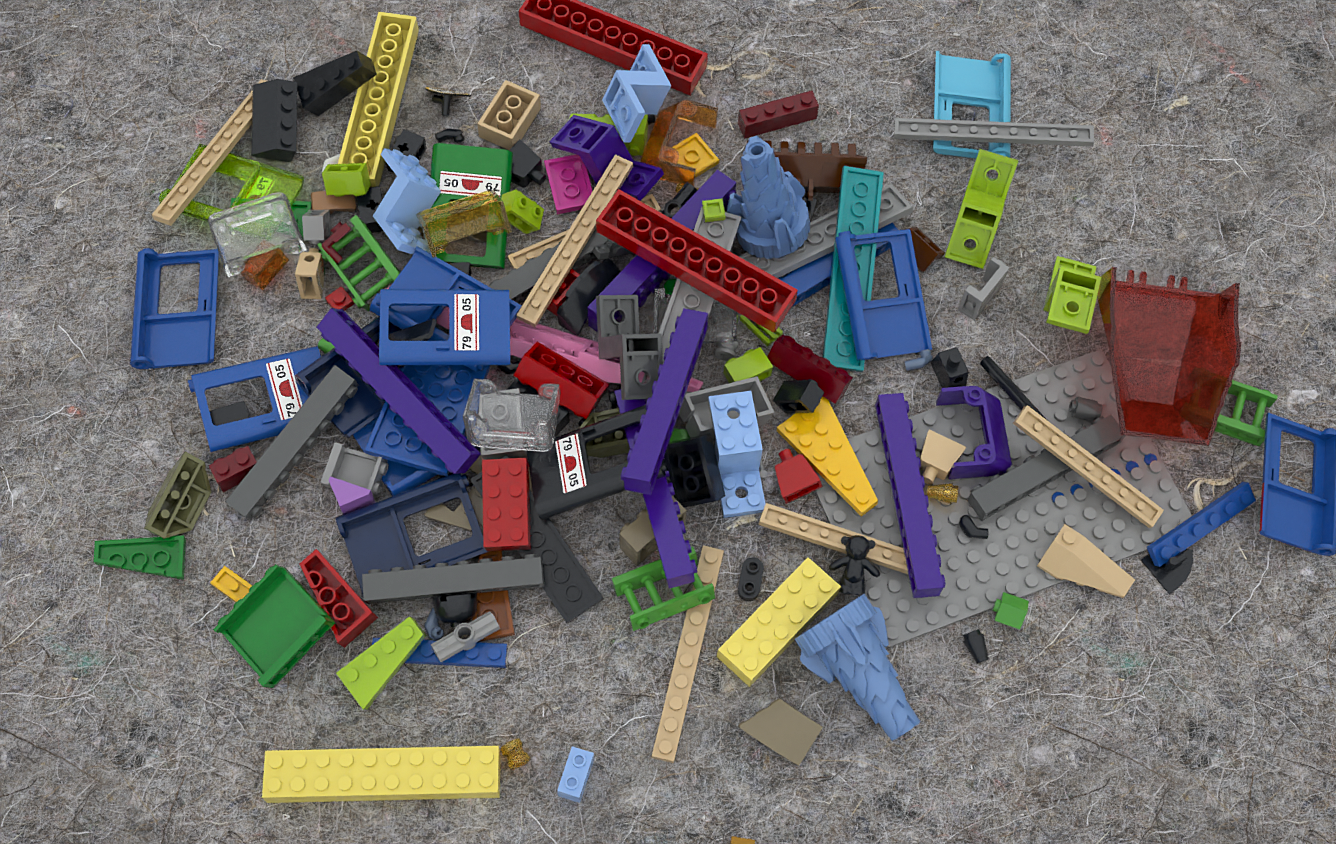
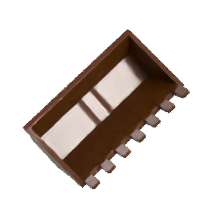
[743,140,867,201]

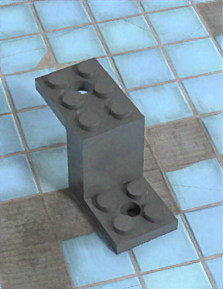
[596,295,663,400]

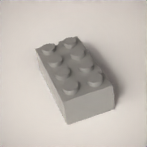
[679,376,775,438]

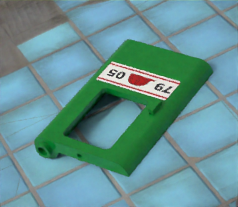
[425,143,513,269]

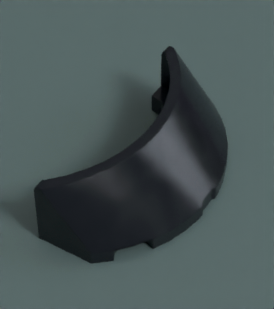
[557,258,621,336]

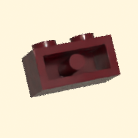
[209,446,257,492]

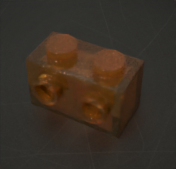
[238,240,289,290]

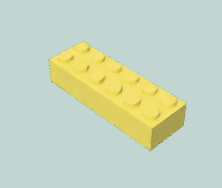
[717,558,841,687]

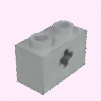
[302,210,331,244]

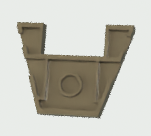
[424,455,484,533]

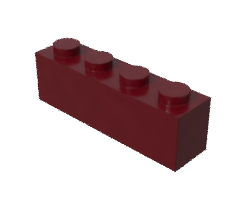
[738,90,819,139]
[767,334,853,404]

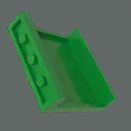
[213,564,335,688]

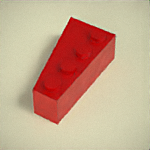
[299,549,378,648]

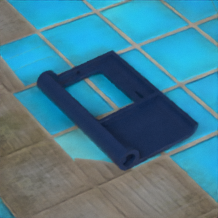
[295,317,402,438]
[335,473,489,597]

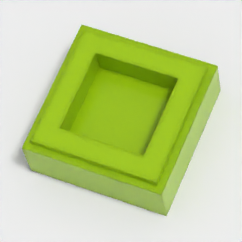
[702,199,726,222]

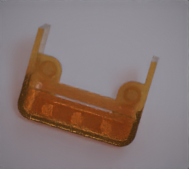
[640,100,718,186]

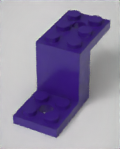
[549,115,664,201]

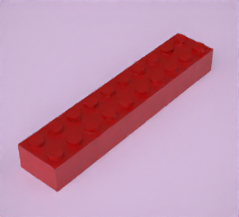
[519,0,708,96]
[596,189,798,333]

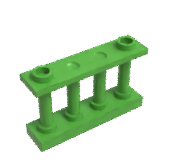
[317,215,400,312]
[1178,367,1278,446]
[612,547,715,631]

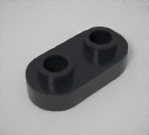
[738,557,764,601]

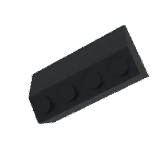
[251,79,297,162]

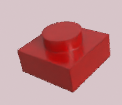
[325,286,355,311]

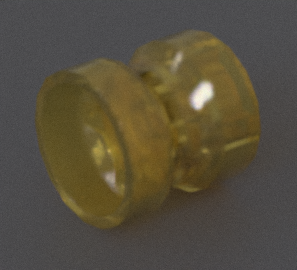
[500,738,531,770]

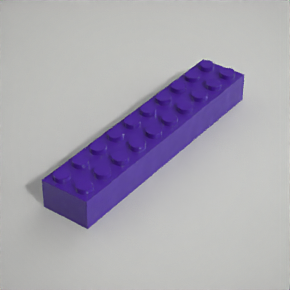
[588,169,737,333]

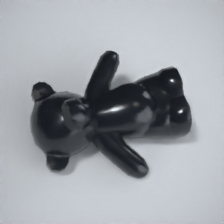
[829,535,880,596]

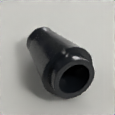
[963,629,989,664]

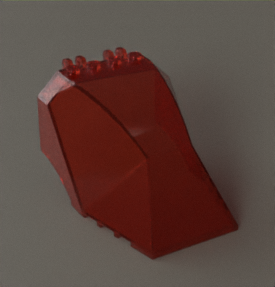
[1097,267,1242,446]

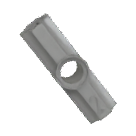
[431,611,500,662]

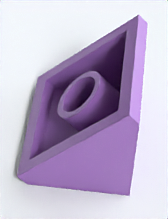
[329,476,376,514]

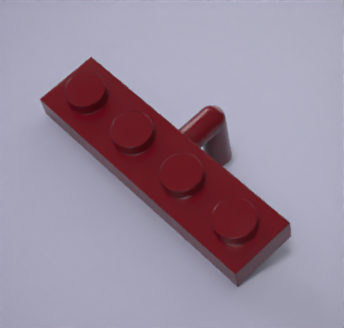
[322,222,352,264]

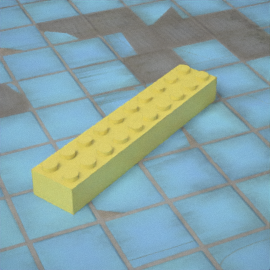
[338,12,419,188]
[262,746,501,803]

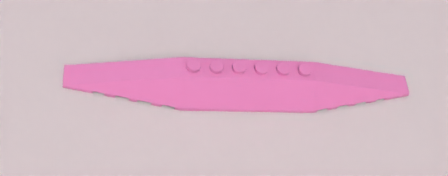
[386,286,703,392]

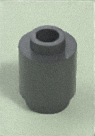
[1069,397,1102,421]

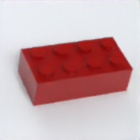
[513,341,609,419]
[482,458,531,551]

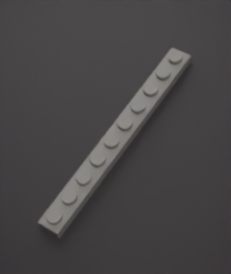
[894,118,1094,147]

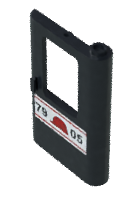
[527,404,668,520]

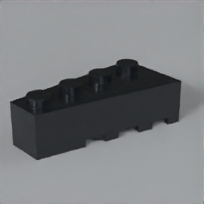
[293,50,377,116]

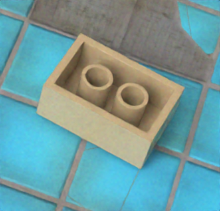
[477,80,541,150]

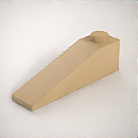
[1037,524,1135,598]

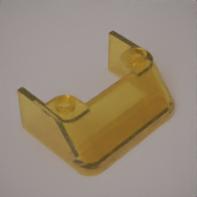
[416,190,512,257]

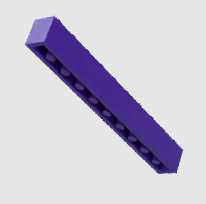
[316,308,481,474]
[621,308,708,495]
[614,389,698,589]
[875,393,945,598]

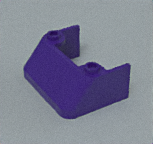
[936,386,1012,479]

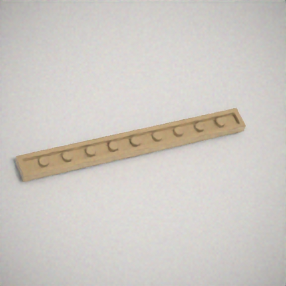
[152,79,266,226]
[516,155,633,327]
[652,546,724,763]

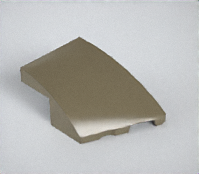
[738,698,823,766]

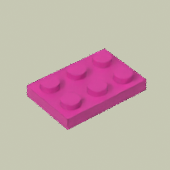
[544,154,593,214]

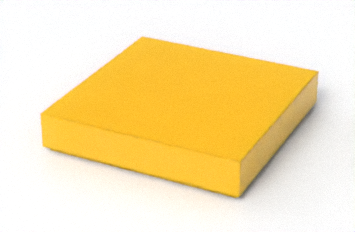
[665,133,719,182]

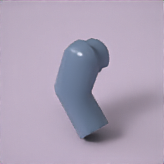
[905,349,933,371]
[424,608,444,641]

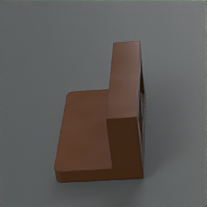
[909,227,945,272]

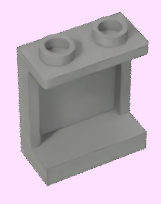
[958,257,1009,321]
[320,442,388,499]

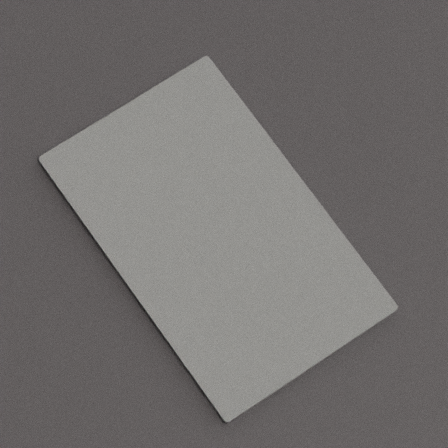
[812,350,1192,648]

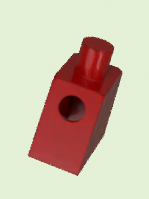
[775,449,823,504]

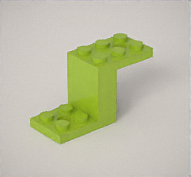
[945,149,1018,269]
[1043,256,1101,334]

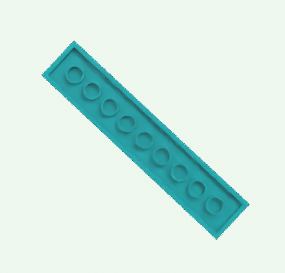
[823,166,884,372]

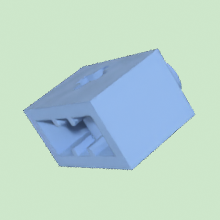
[557,746,594,803]

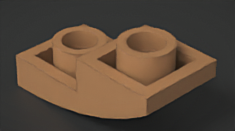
[311,191,356,214]

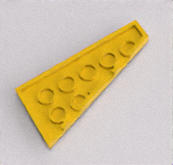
[777,396,878,517]

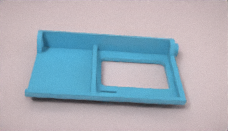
[933,51,1011,158]

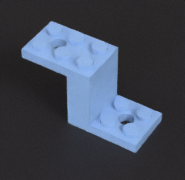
[602,44,671,142]
[373,148,441,255]
[708,391,765,518]

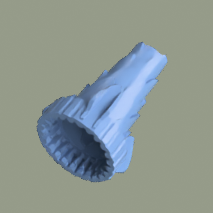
[727,136,810,259]
[795,593,920,741]

